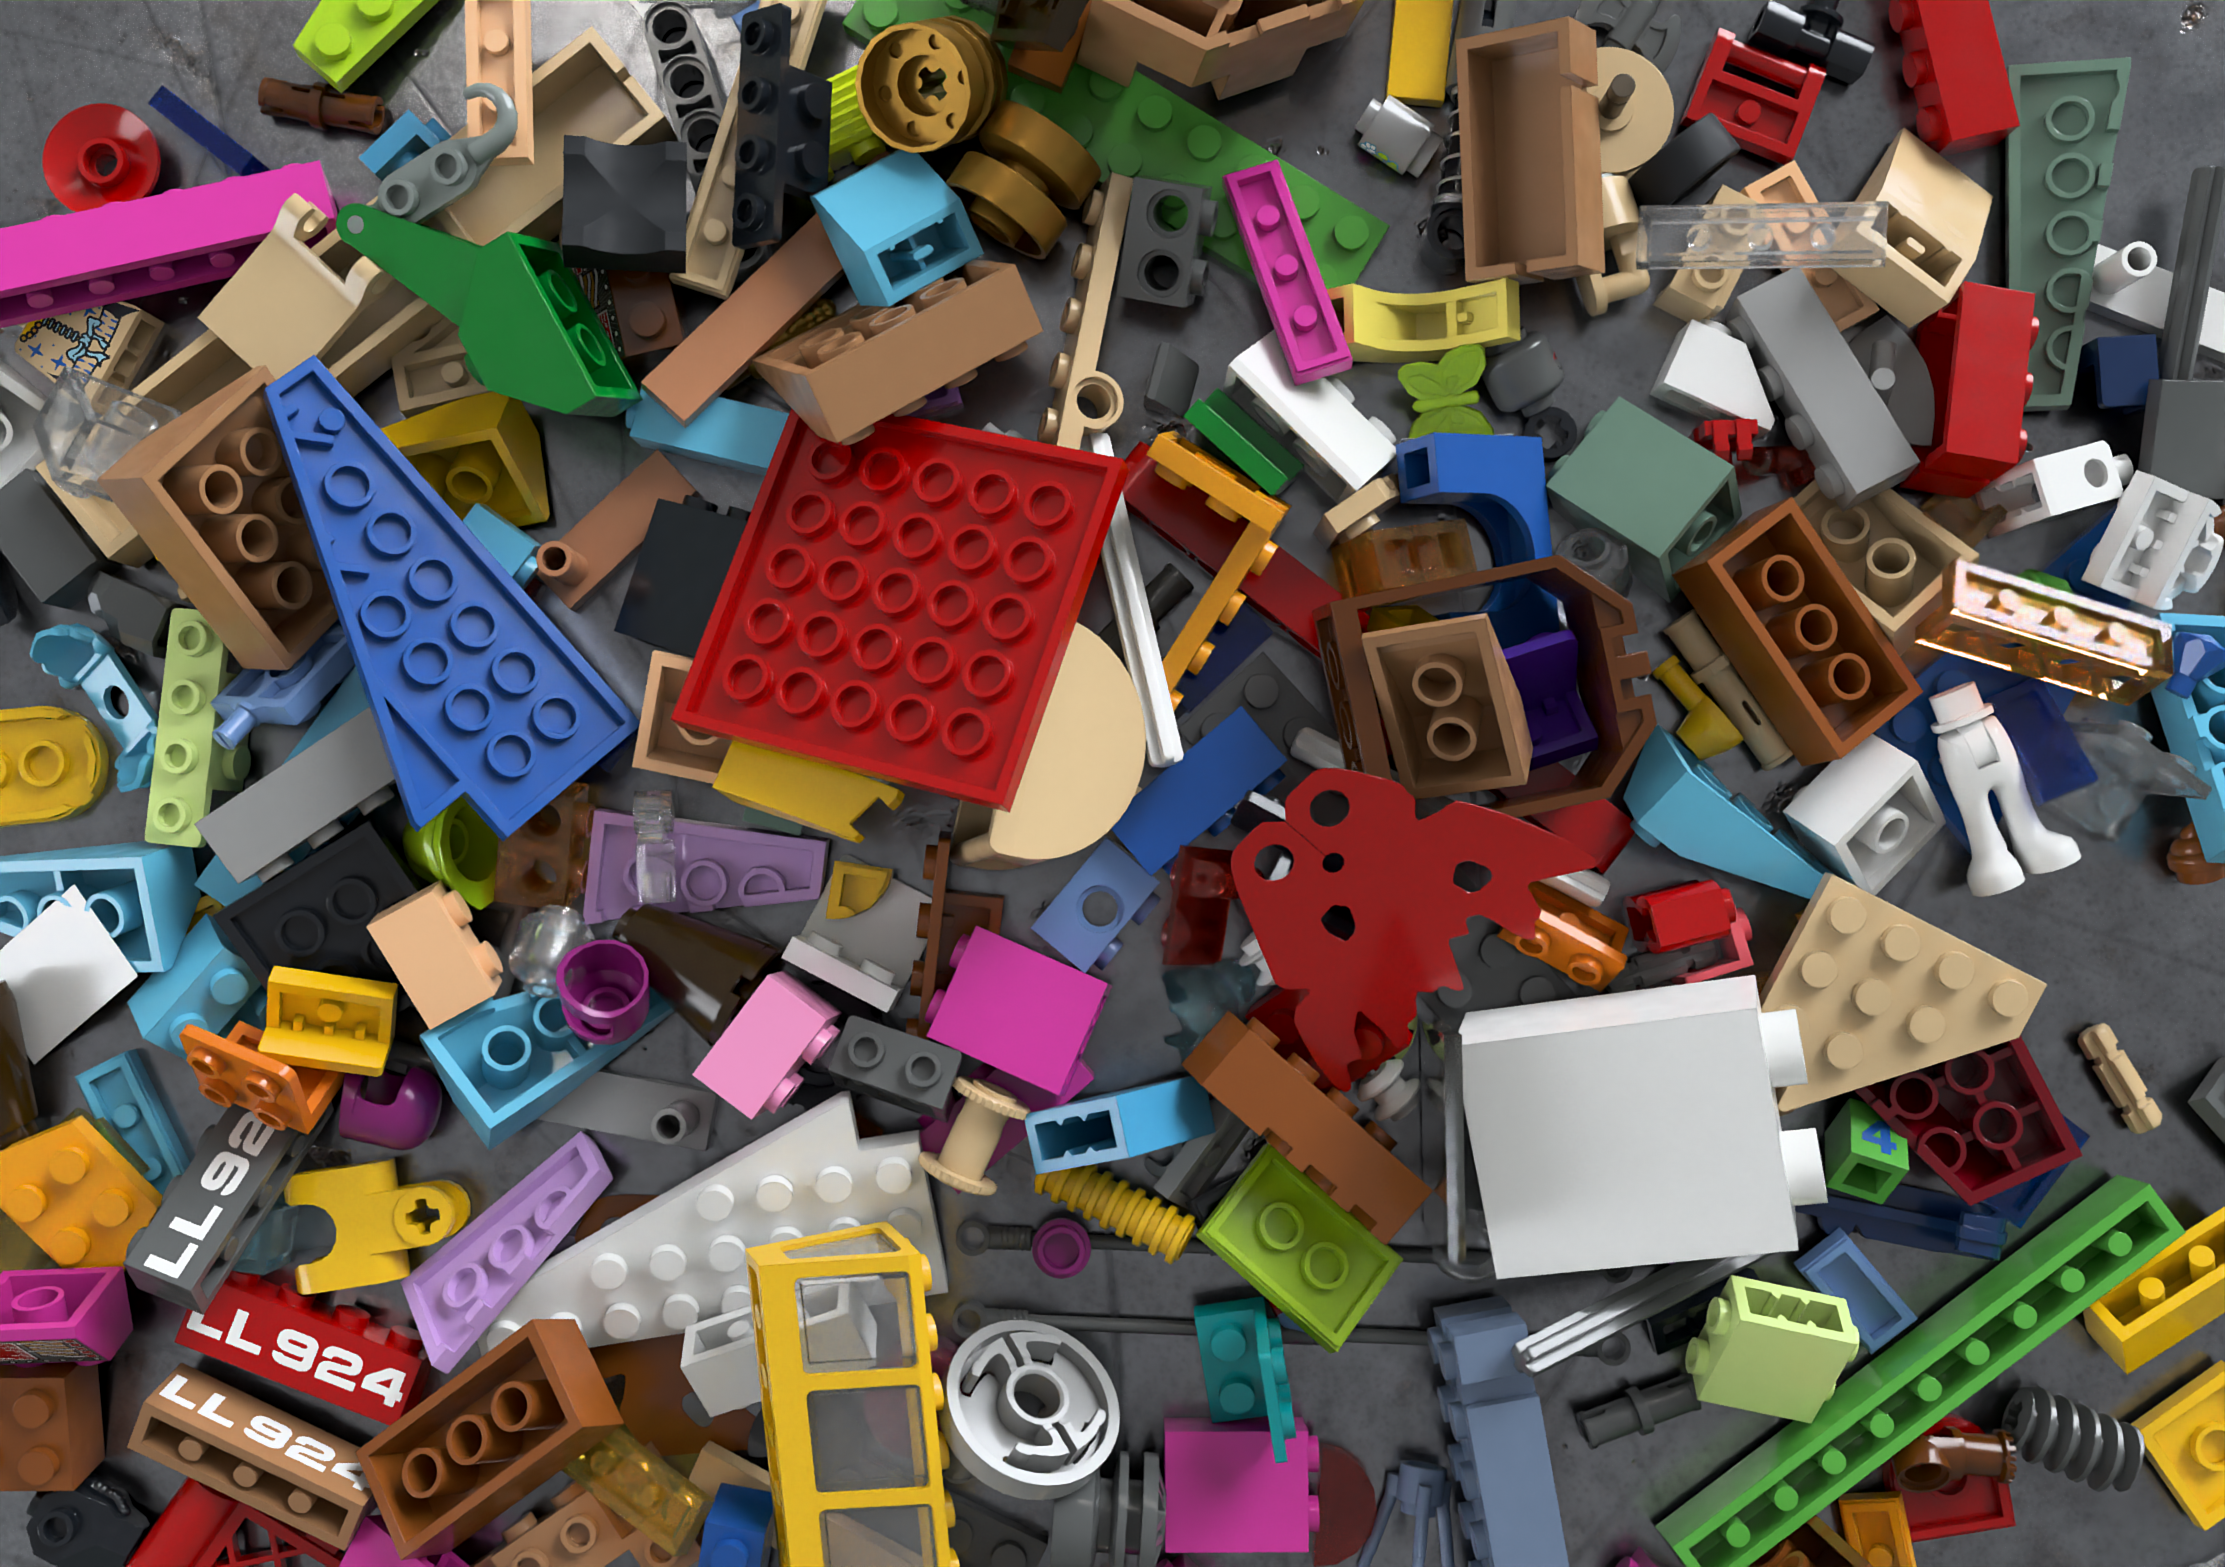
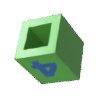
[1824,1098,1909,1205]

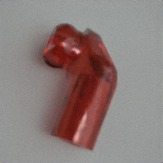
[1742,446,1816,487]

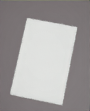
[0,884,138,1065]

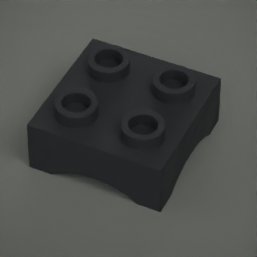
[562,135,687,274]

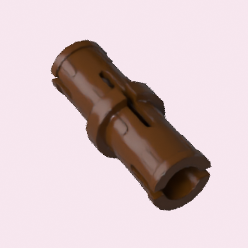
[258,77,385,135]

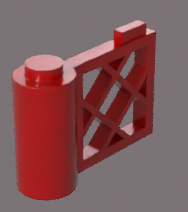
[125,1476,344,1567]

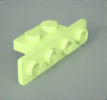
[145,608,251,848]

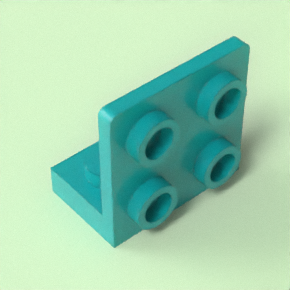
[1194,1296,1297,1464]

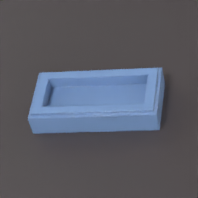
[1794,1227,1918,1354]

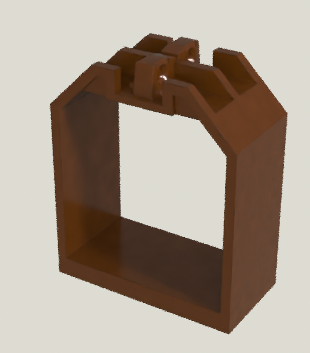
[1312,554,1657,820]

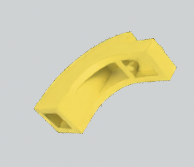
[1327,278,1521,363]

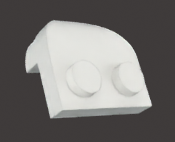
[2081,470,2224,610]

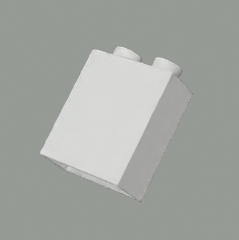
[1453,975,1828,1279]

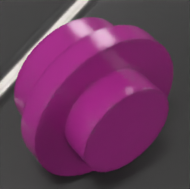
[1032,1218,1091,1279]

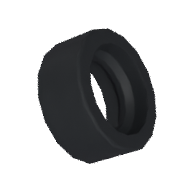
[1628,113,1741,221]

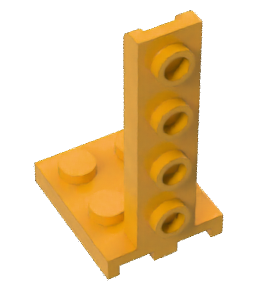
[1146,431,1292,711]

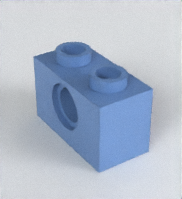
[1031,837,1161,973]

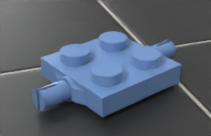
[210,618,356,750]

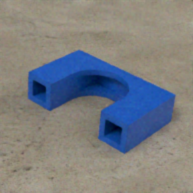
[1396,432,1560,650]

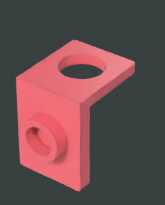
[1671,888,1754,985]

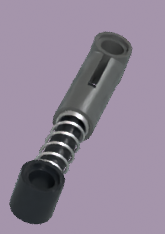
[1419,0,1518,275]

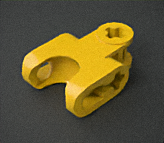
[283,1158,471,1295]

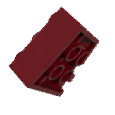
[1854,1035,2083,1206]

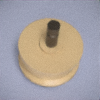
[1587,47,1674,179]

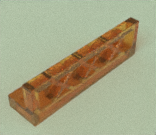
[1915,558,2173,706]

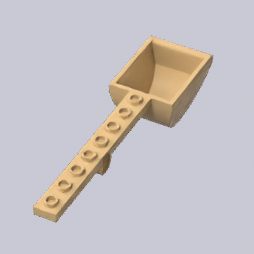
[949,172,1146,870]

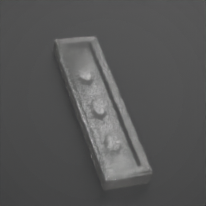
[1636,201,1889,270]

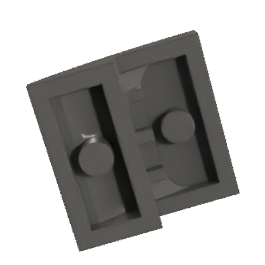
[2138,379,2225,499]

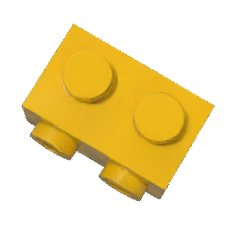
[258,966,398,1077]

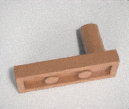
[536,449,701,612]

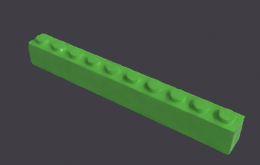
[1654,1174,2186,1567]

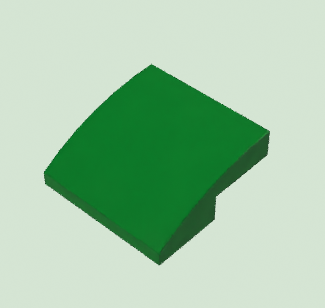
[1183,387,1304,497]

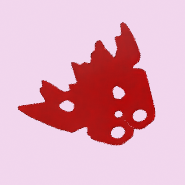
[1231,768,1597,1092]

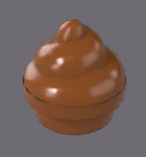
[2166,821,2225,885]

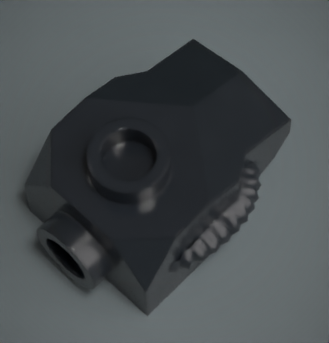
[26,1472,150,1567]

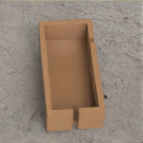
[1456,16,1605,285]

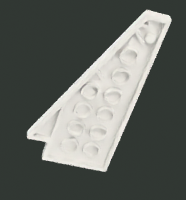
[477,1090,948,1356]

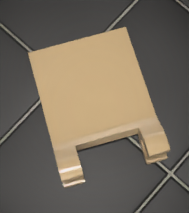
[197,193,396,380]

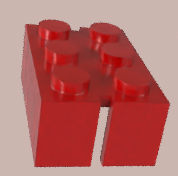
[1900,281,2039,499]

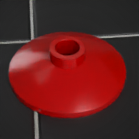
[42,103,161,212]

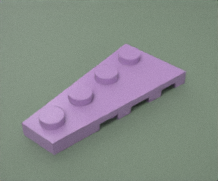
[582,808,830,925]
[400,1131,614,1375]

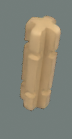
[2078,1023,2162,1134]

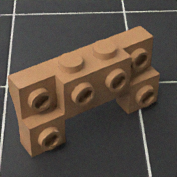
[469,1441,703,1567]

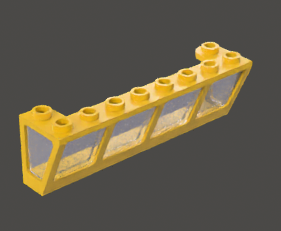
[745,1221,960,1567]

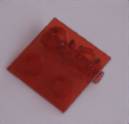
[1161,845,1265,965]

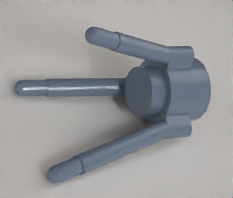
[1357,1460,1455,1567]

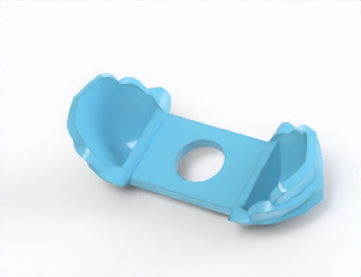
[29,623,159,792]

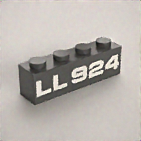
[123,1102,334,1315]

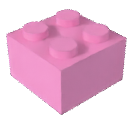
[692,970,842,1120]

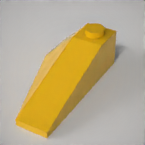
[381,392,550,527]

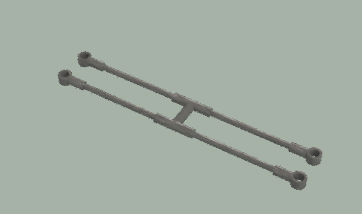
[952,1218,1634,1366]

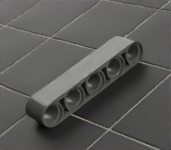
[642,0,772,284]

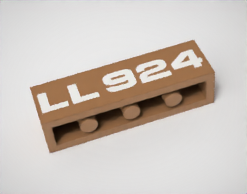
[127,1362,377,1551]

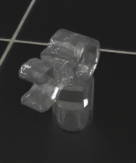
[633,790,677,903]

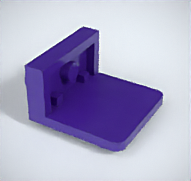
[1502,630,1598,771]

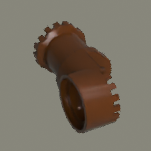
[1891,1426,2017,1493]

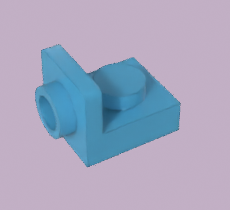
[358,109,452,181]

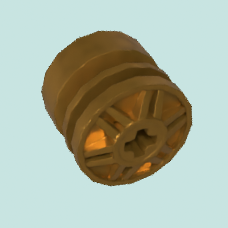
[855,15,1008,153]

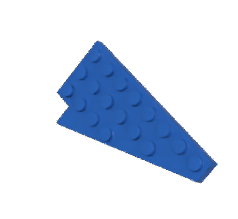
[263,355,640,841]

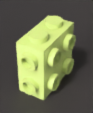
[1685,1275,1859,1423]

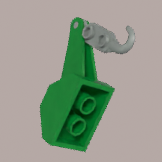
[336,83,643,417]

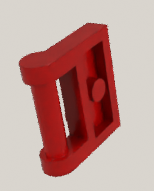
[1680,27,1827,165]

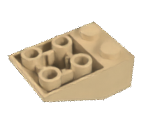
[1819,128,1993,328]

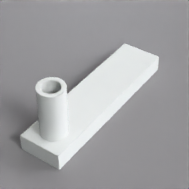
[2086,241,2225,363]

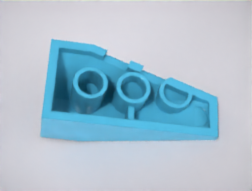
[1623,724,1836,899]
[0,841,201,973]
[420,979,674,1151]

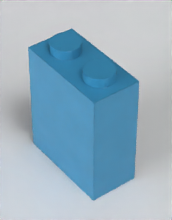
[1024,1076,1216,1174]

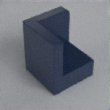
[2077,334,2159,415]

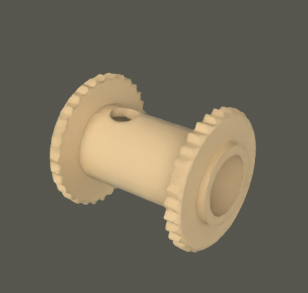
[918,1076,1031,1196]

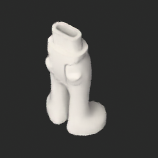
[1929,681,2081,897]

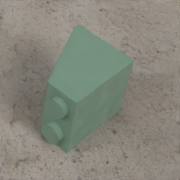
[1545,396,1742,603]

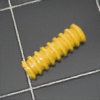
[1034,1164,1196,1264]

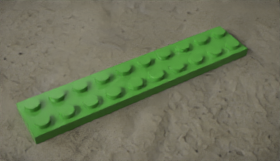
[842,0,1390,289]

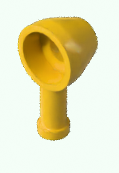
[1652,655,1744,761]

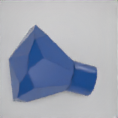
[2165,631,2225,699]

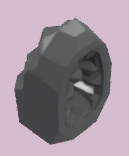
[87,570,188,659]

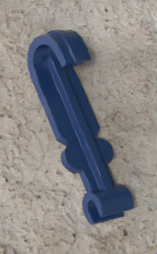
[1795,1184,2008,1261]

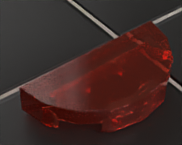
[1312,1443,1377,1567]

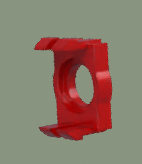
[1688,419,1758,465]

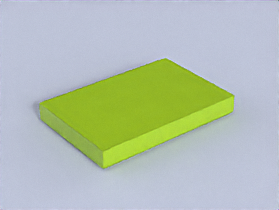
[1195,1143,1403,1354]

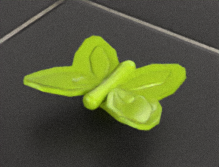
[1398,344,1494,438]

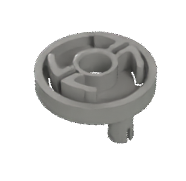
[938,1320,1120,1500]

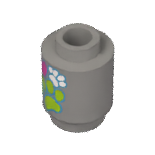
[1354,94,1443,178]

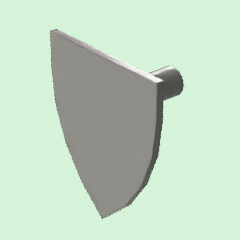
[1848,315,1935,448]

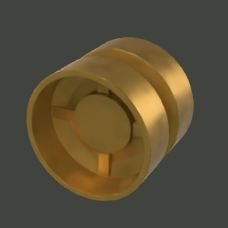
[946,100,1101,259]

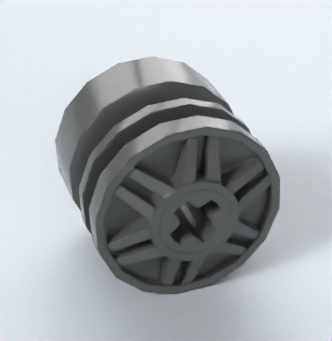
[1050,1449,1166,1567]

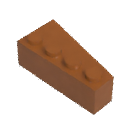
[1181,1010,1433,1246]

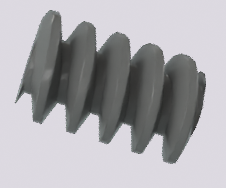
[2000,1385,2145,1492]

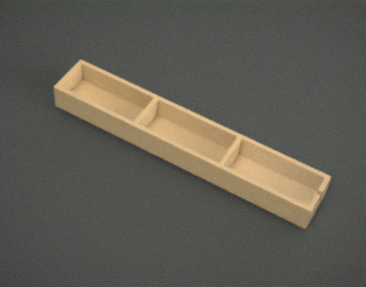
[35,26,678,568]

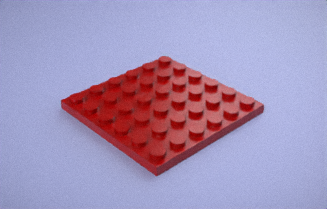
[671,408,1129,813]

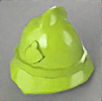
[402,796,511,910]

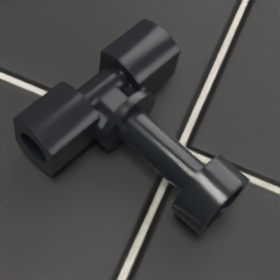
[1748,0,1875,85]

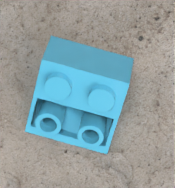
[810,149,984,307]
[127,914,267,1060]

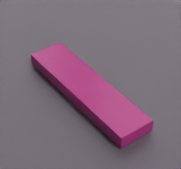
[1222,159,1353,386]

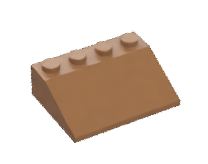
[752,259,1043,445]
[97,365,339,670]

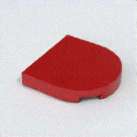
[1883,1413,2016,1543]

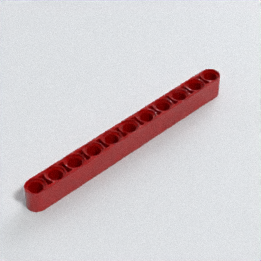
[1122,441,1636,876]

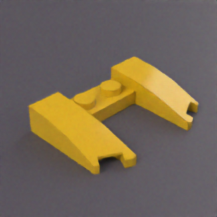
[712,741,905,844]

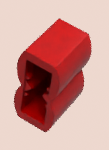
[1623,879,1736,954]

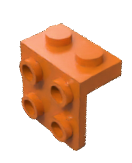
[179,1020,345,1135]

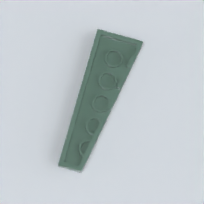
[2005,57,2131,411]

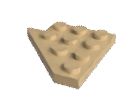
[1759,872,2047,1112]

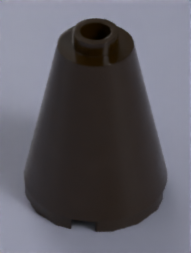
[612,904,784,1046]

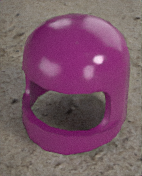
[556,940,650,1045]
[339,1065,443,1151]

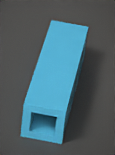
[626,386,789,476]

